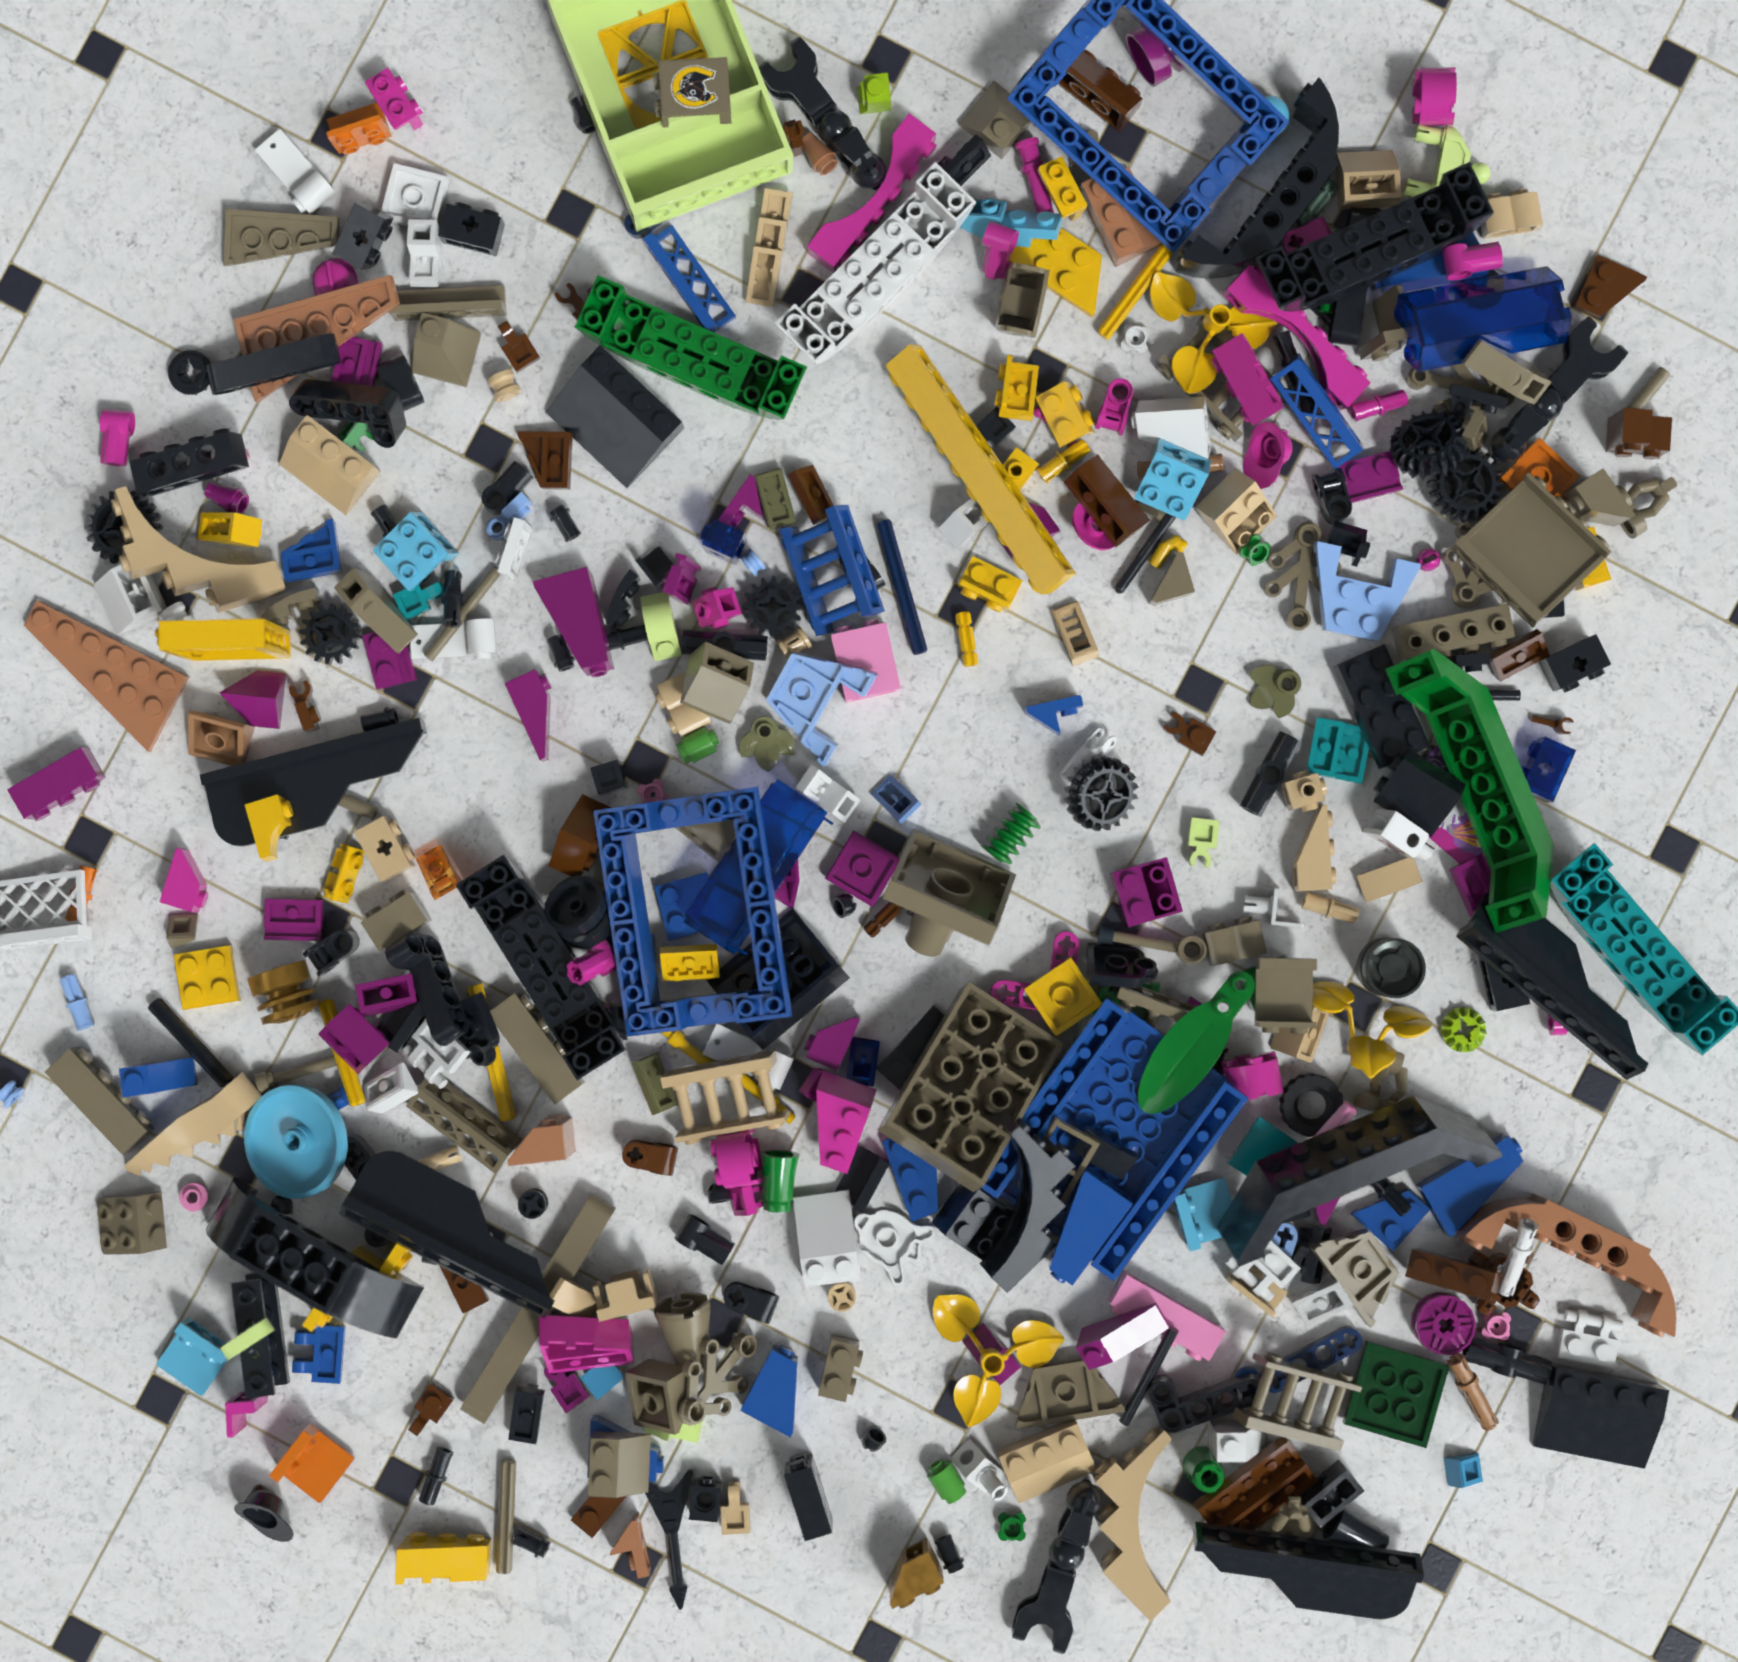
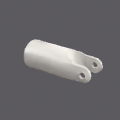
[1059,728,1117,785]

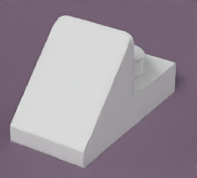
[1292,1278,1353,1327]

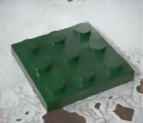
[1343,1340,1449,1448]

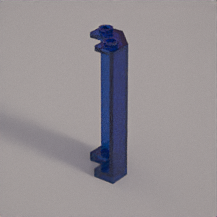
[1394,266,1572,372]

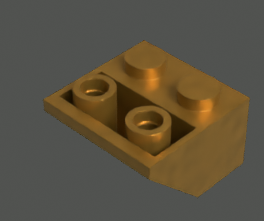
[889,1538,944,1609]

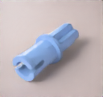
[60,974,95,1031]

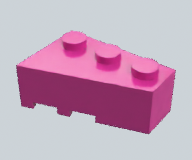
[1211,333,1285,426]
[816,1071,877,1174]
[539,1316,634,1374]

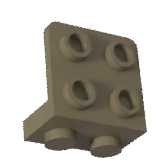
[1358,284,1416,362]
[97,1192,167,1255]

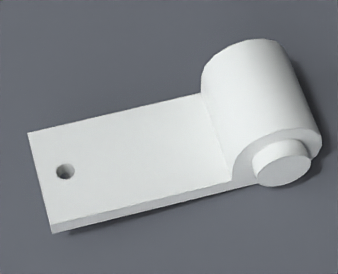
[255,129,336,214]
[410,619,497,661]
[702,1023,794,1091]

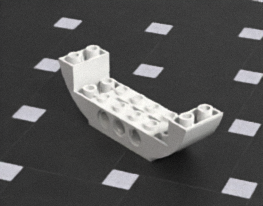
[775,162,976,364]

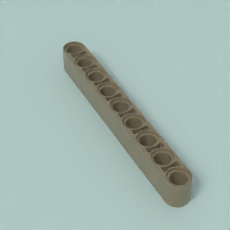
[460,1193,616,1424]

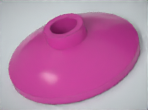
[1072,503,1115,551]

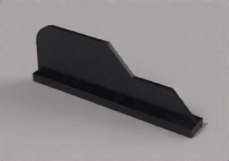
[200,718,427,847]
[1456,890,1649,1080]
[338,1151,555,1319]
[1193,1522,1424,1619]

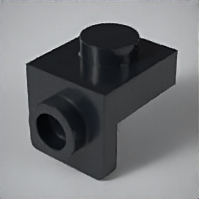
[1326,521,1370,567]

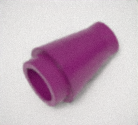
[204,482,249,514]

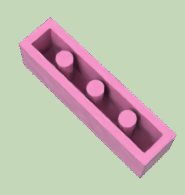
[1108,1271,1226,1361]

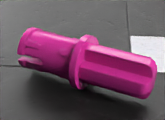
[1350,390,1408,422]

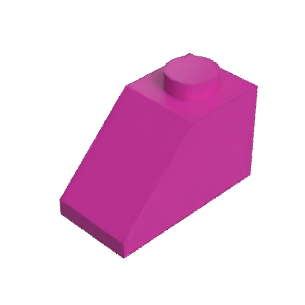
[159,848,208,912]

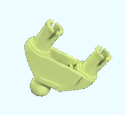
[1403,124,1490,197]

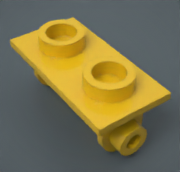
[323,843,365,904]

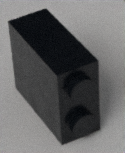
[1373,748,1466,837]
[784,1453,833,1542]

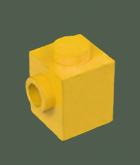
[1003,447,1039,491]

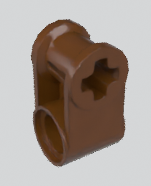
[622,1140,678,1176]

